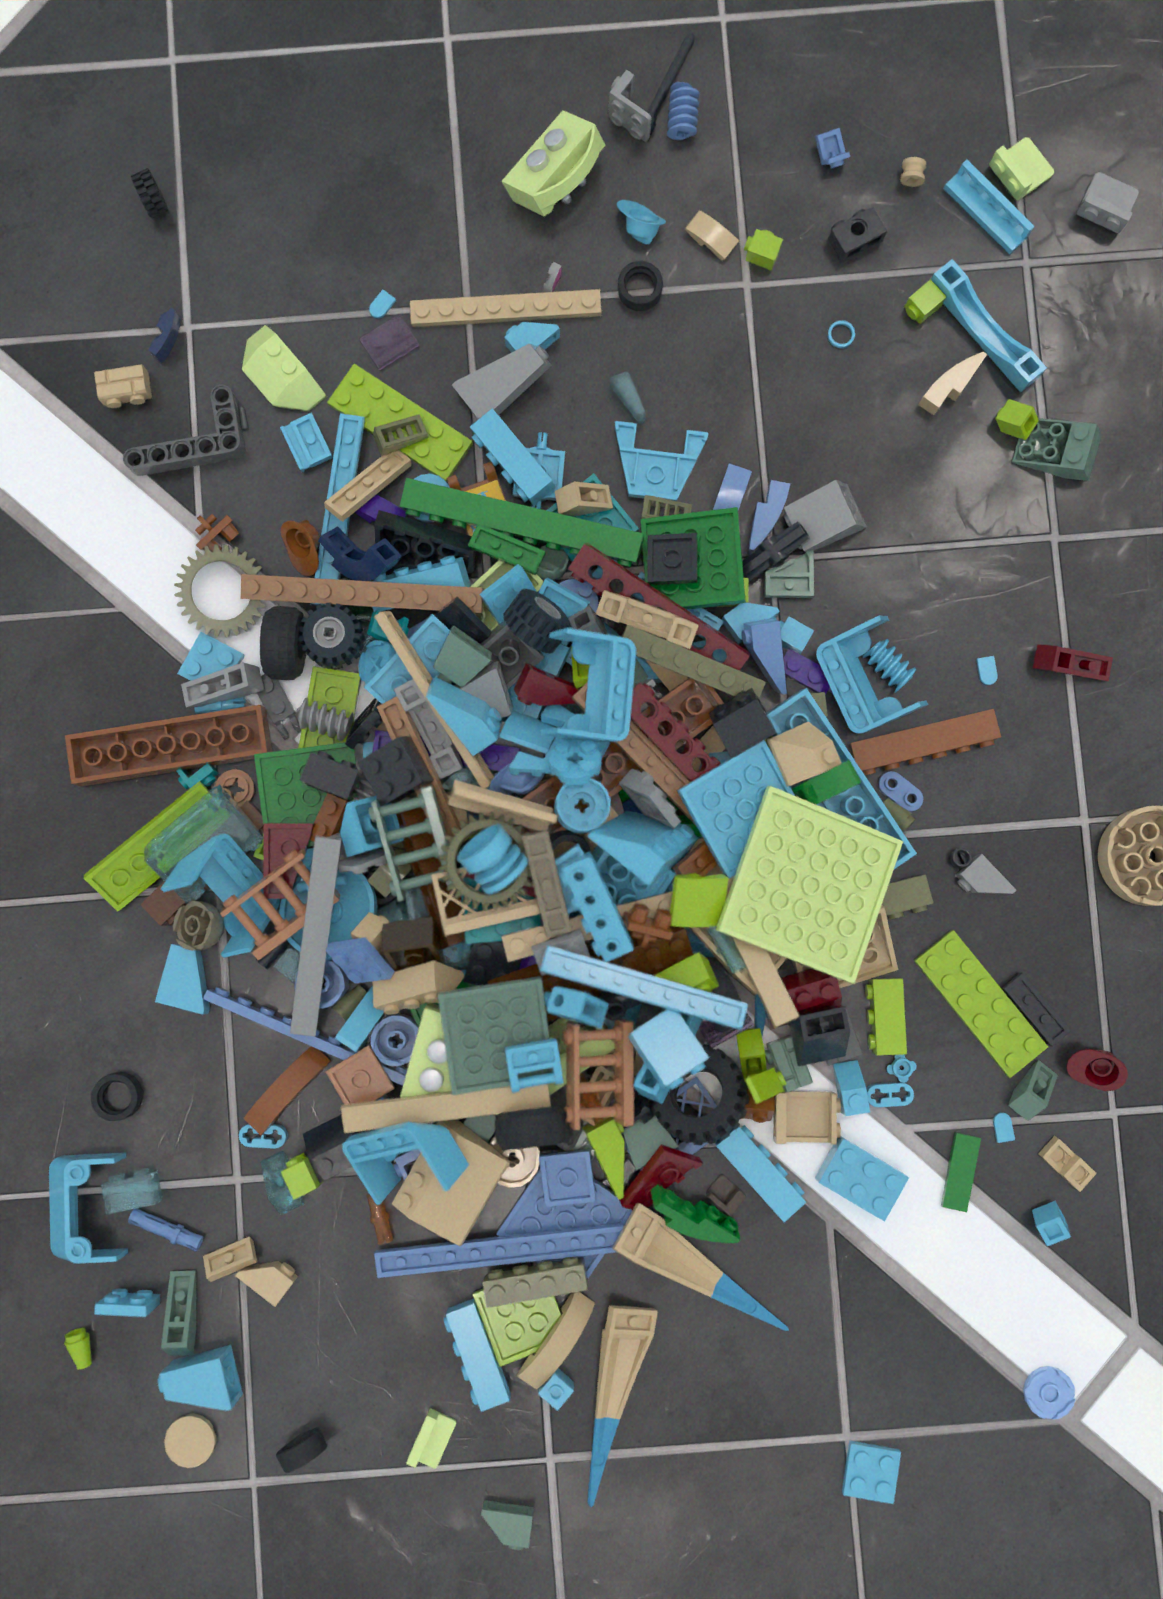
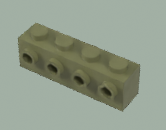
[482,1257,588,1308]

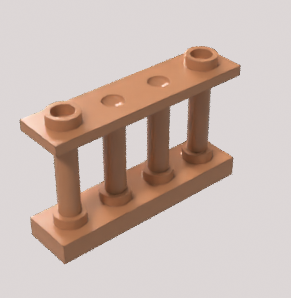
[220,848,340,960]
[563,1019,634,1130]

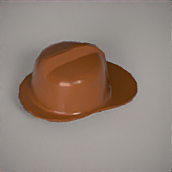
[281,520,320,576]

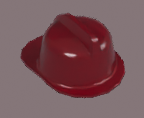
[1067,1049,1128,1091]

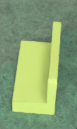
[406,1408,456,1469]

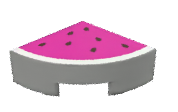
[543,262,562,293]

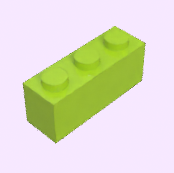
[865,978,907,1055]

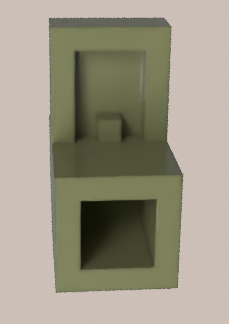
[367,847,413,898]

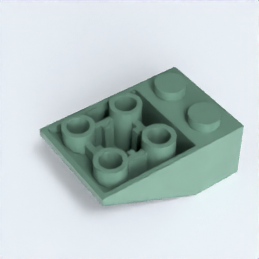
[1012,418,1102,481]

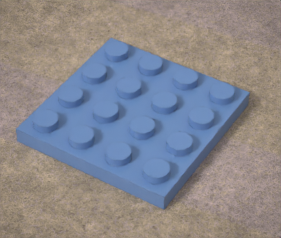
[496,1150,633,1278]

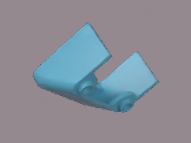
[816,615,928,733]
[541,628,636,742]
[161,834,280,958]
[342,1122,469,1205]
[49,1152,128,1263]

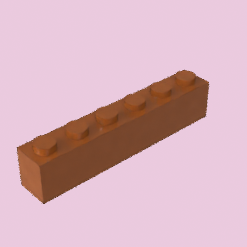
[847,709,1001,776]

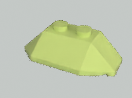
[242,325,327,412]

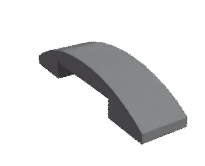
[394,679,463,779]

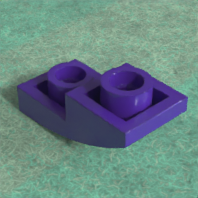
[355,495,406,523]

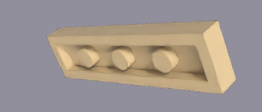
[324,450,411,522]

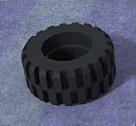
[649,1044,749,1145]

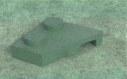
[764,550,814,598]

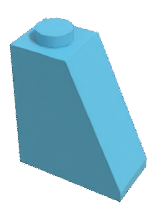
[155,944,210,1015]
[335,986,385,1052]

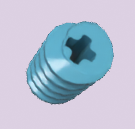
[862,639,916,693]

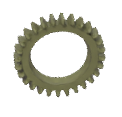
[174,544,267,637]
[439,812,532,911]

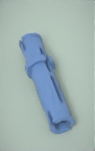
[128,1208,204,1252]

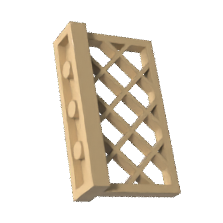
[448,780,557,832]
[431,867,541,936]

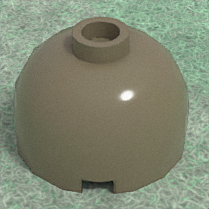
[173,901,224,951]

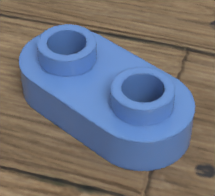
[878,771,923,812]

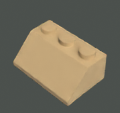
[373,961,464,1015]

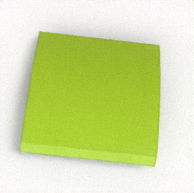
[670,873,729,927]

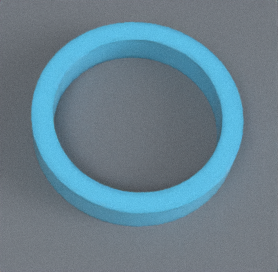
[828,321,855,348]

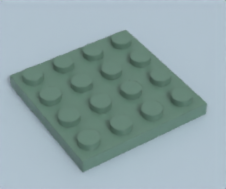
[437,977,553,1095]

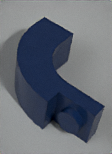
[318,526,402,581]

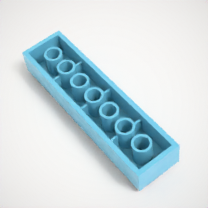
[767,688,917,869]

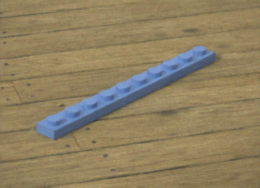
[203,987,408,1086]
[374,1223,624,1278]

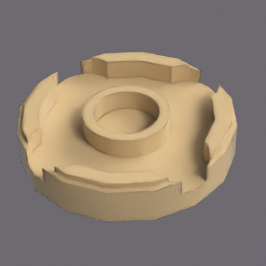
[164,1413,217,1468]

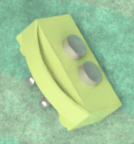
[502,111,606,216]
[400,1003,451,1098]

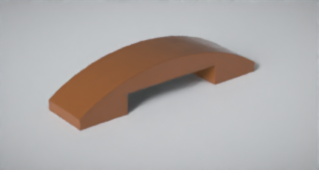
[243,1046,332,1136]

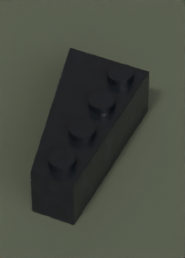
[374,510,476,573]

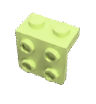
[989,137,1054,201]

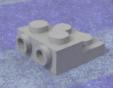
[619,769,681,829]

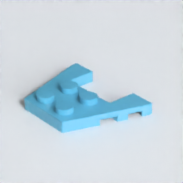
[615,421,708,501]
[509,705,610,778]

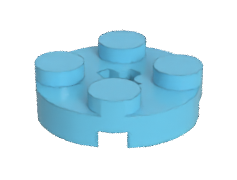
[549,739,601,785]

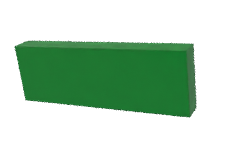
[468,523,546,576]
[941,1132,981,1213]

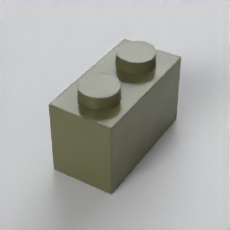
[882,874,933,920]

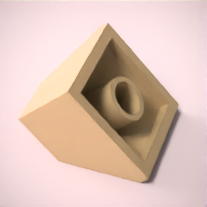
[767,721,842,787]

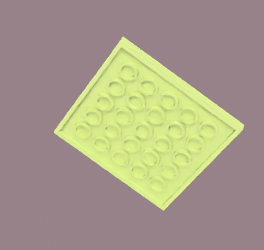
[716,786,903,984]

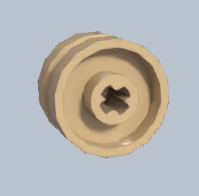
[489,1136,541,1188]

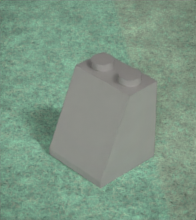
[784,480,867,552]

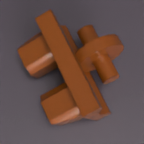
[195,514,239,552]
[622,903,673,948]

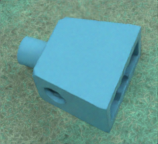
[544,986,608,1029]

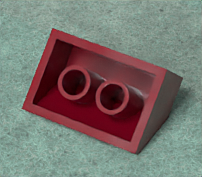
[763,968,842,1030]

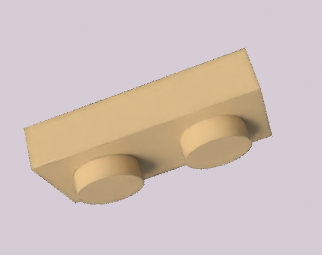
[203,1237,257,1282]

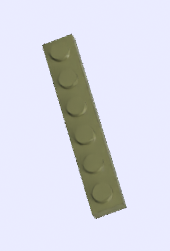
[622,624,766,698]

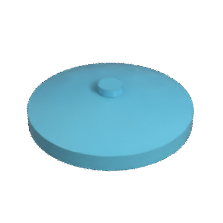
[279,870,377,960]

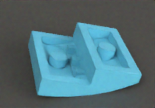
[499,711,560,754]

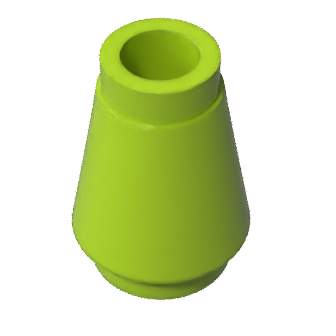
[64,1328,92,1369]

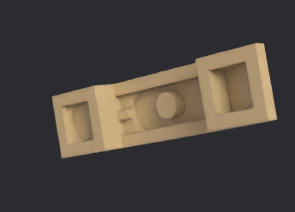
[596,590,699,649]
[517,1292,595,1389]

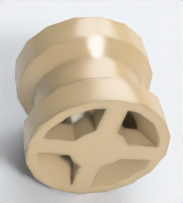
[900,157,926,187]

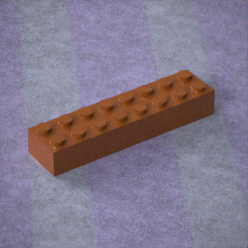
[65,705,273,787]

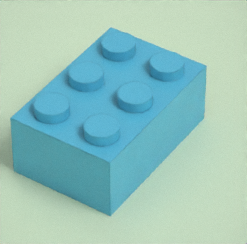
[815,1136,910,1222]

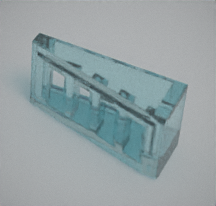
[610,371,646,424]

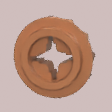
[215,769,255,808]

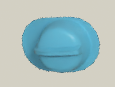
[617,200,666,244]

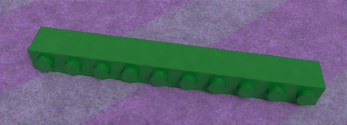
[400,478,644,568]

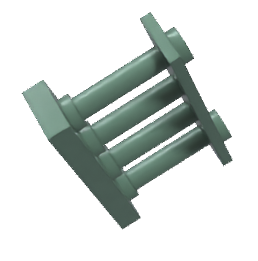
[369,785,452,901]

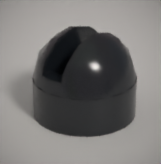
[950,848,972,868]

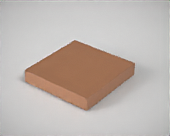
[326,1045,395,1105]

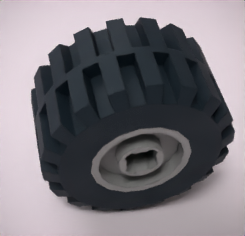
[503,589,572,654]
[299,603,365,669]

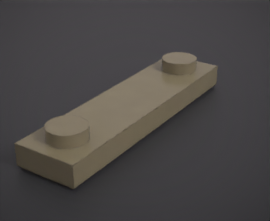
[522,830,572,937]

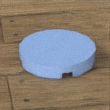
[1023,1366,1075,1420]

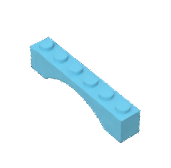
[931,259,1047,393]

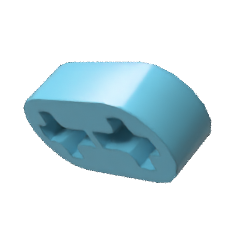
[866,1082,914,1107]
[239,1124,288,1149]

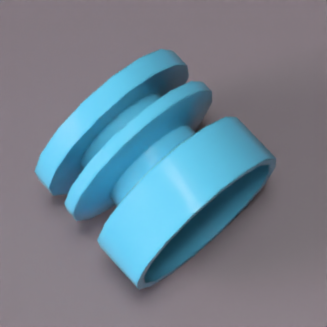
[554,778,610,834]
[457,824,528,894]

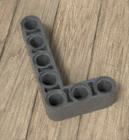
[123,385,245,476]

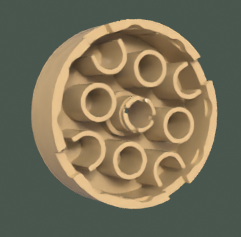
[1098,806,1163,906]

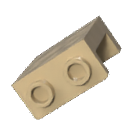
[773,1091,841,1145]

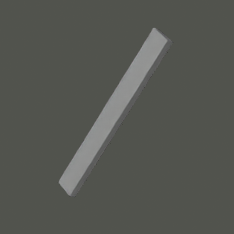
[290,835,341,1036]

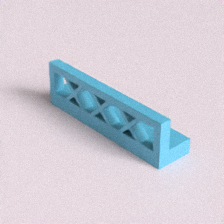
[943,160,1034,254]

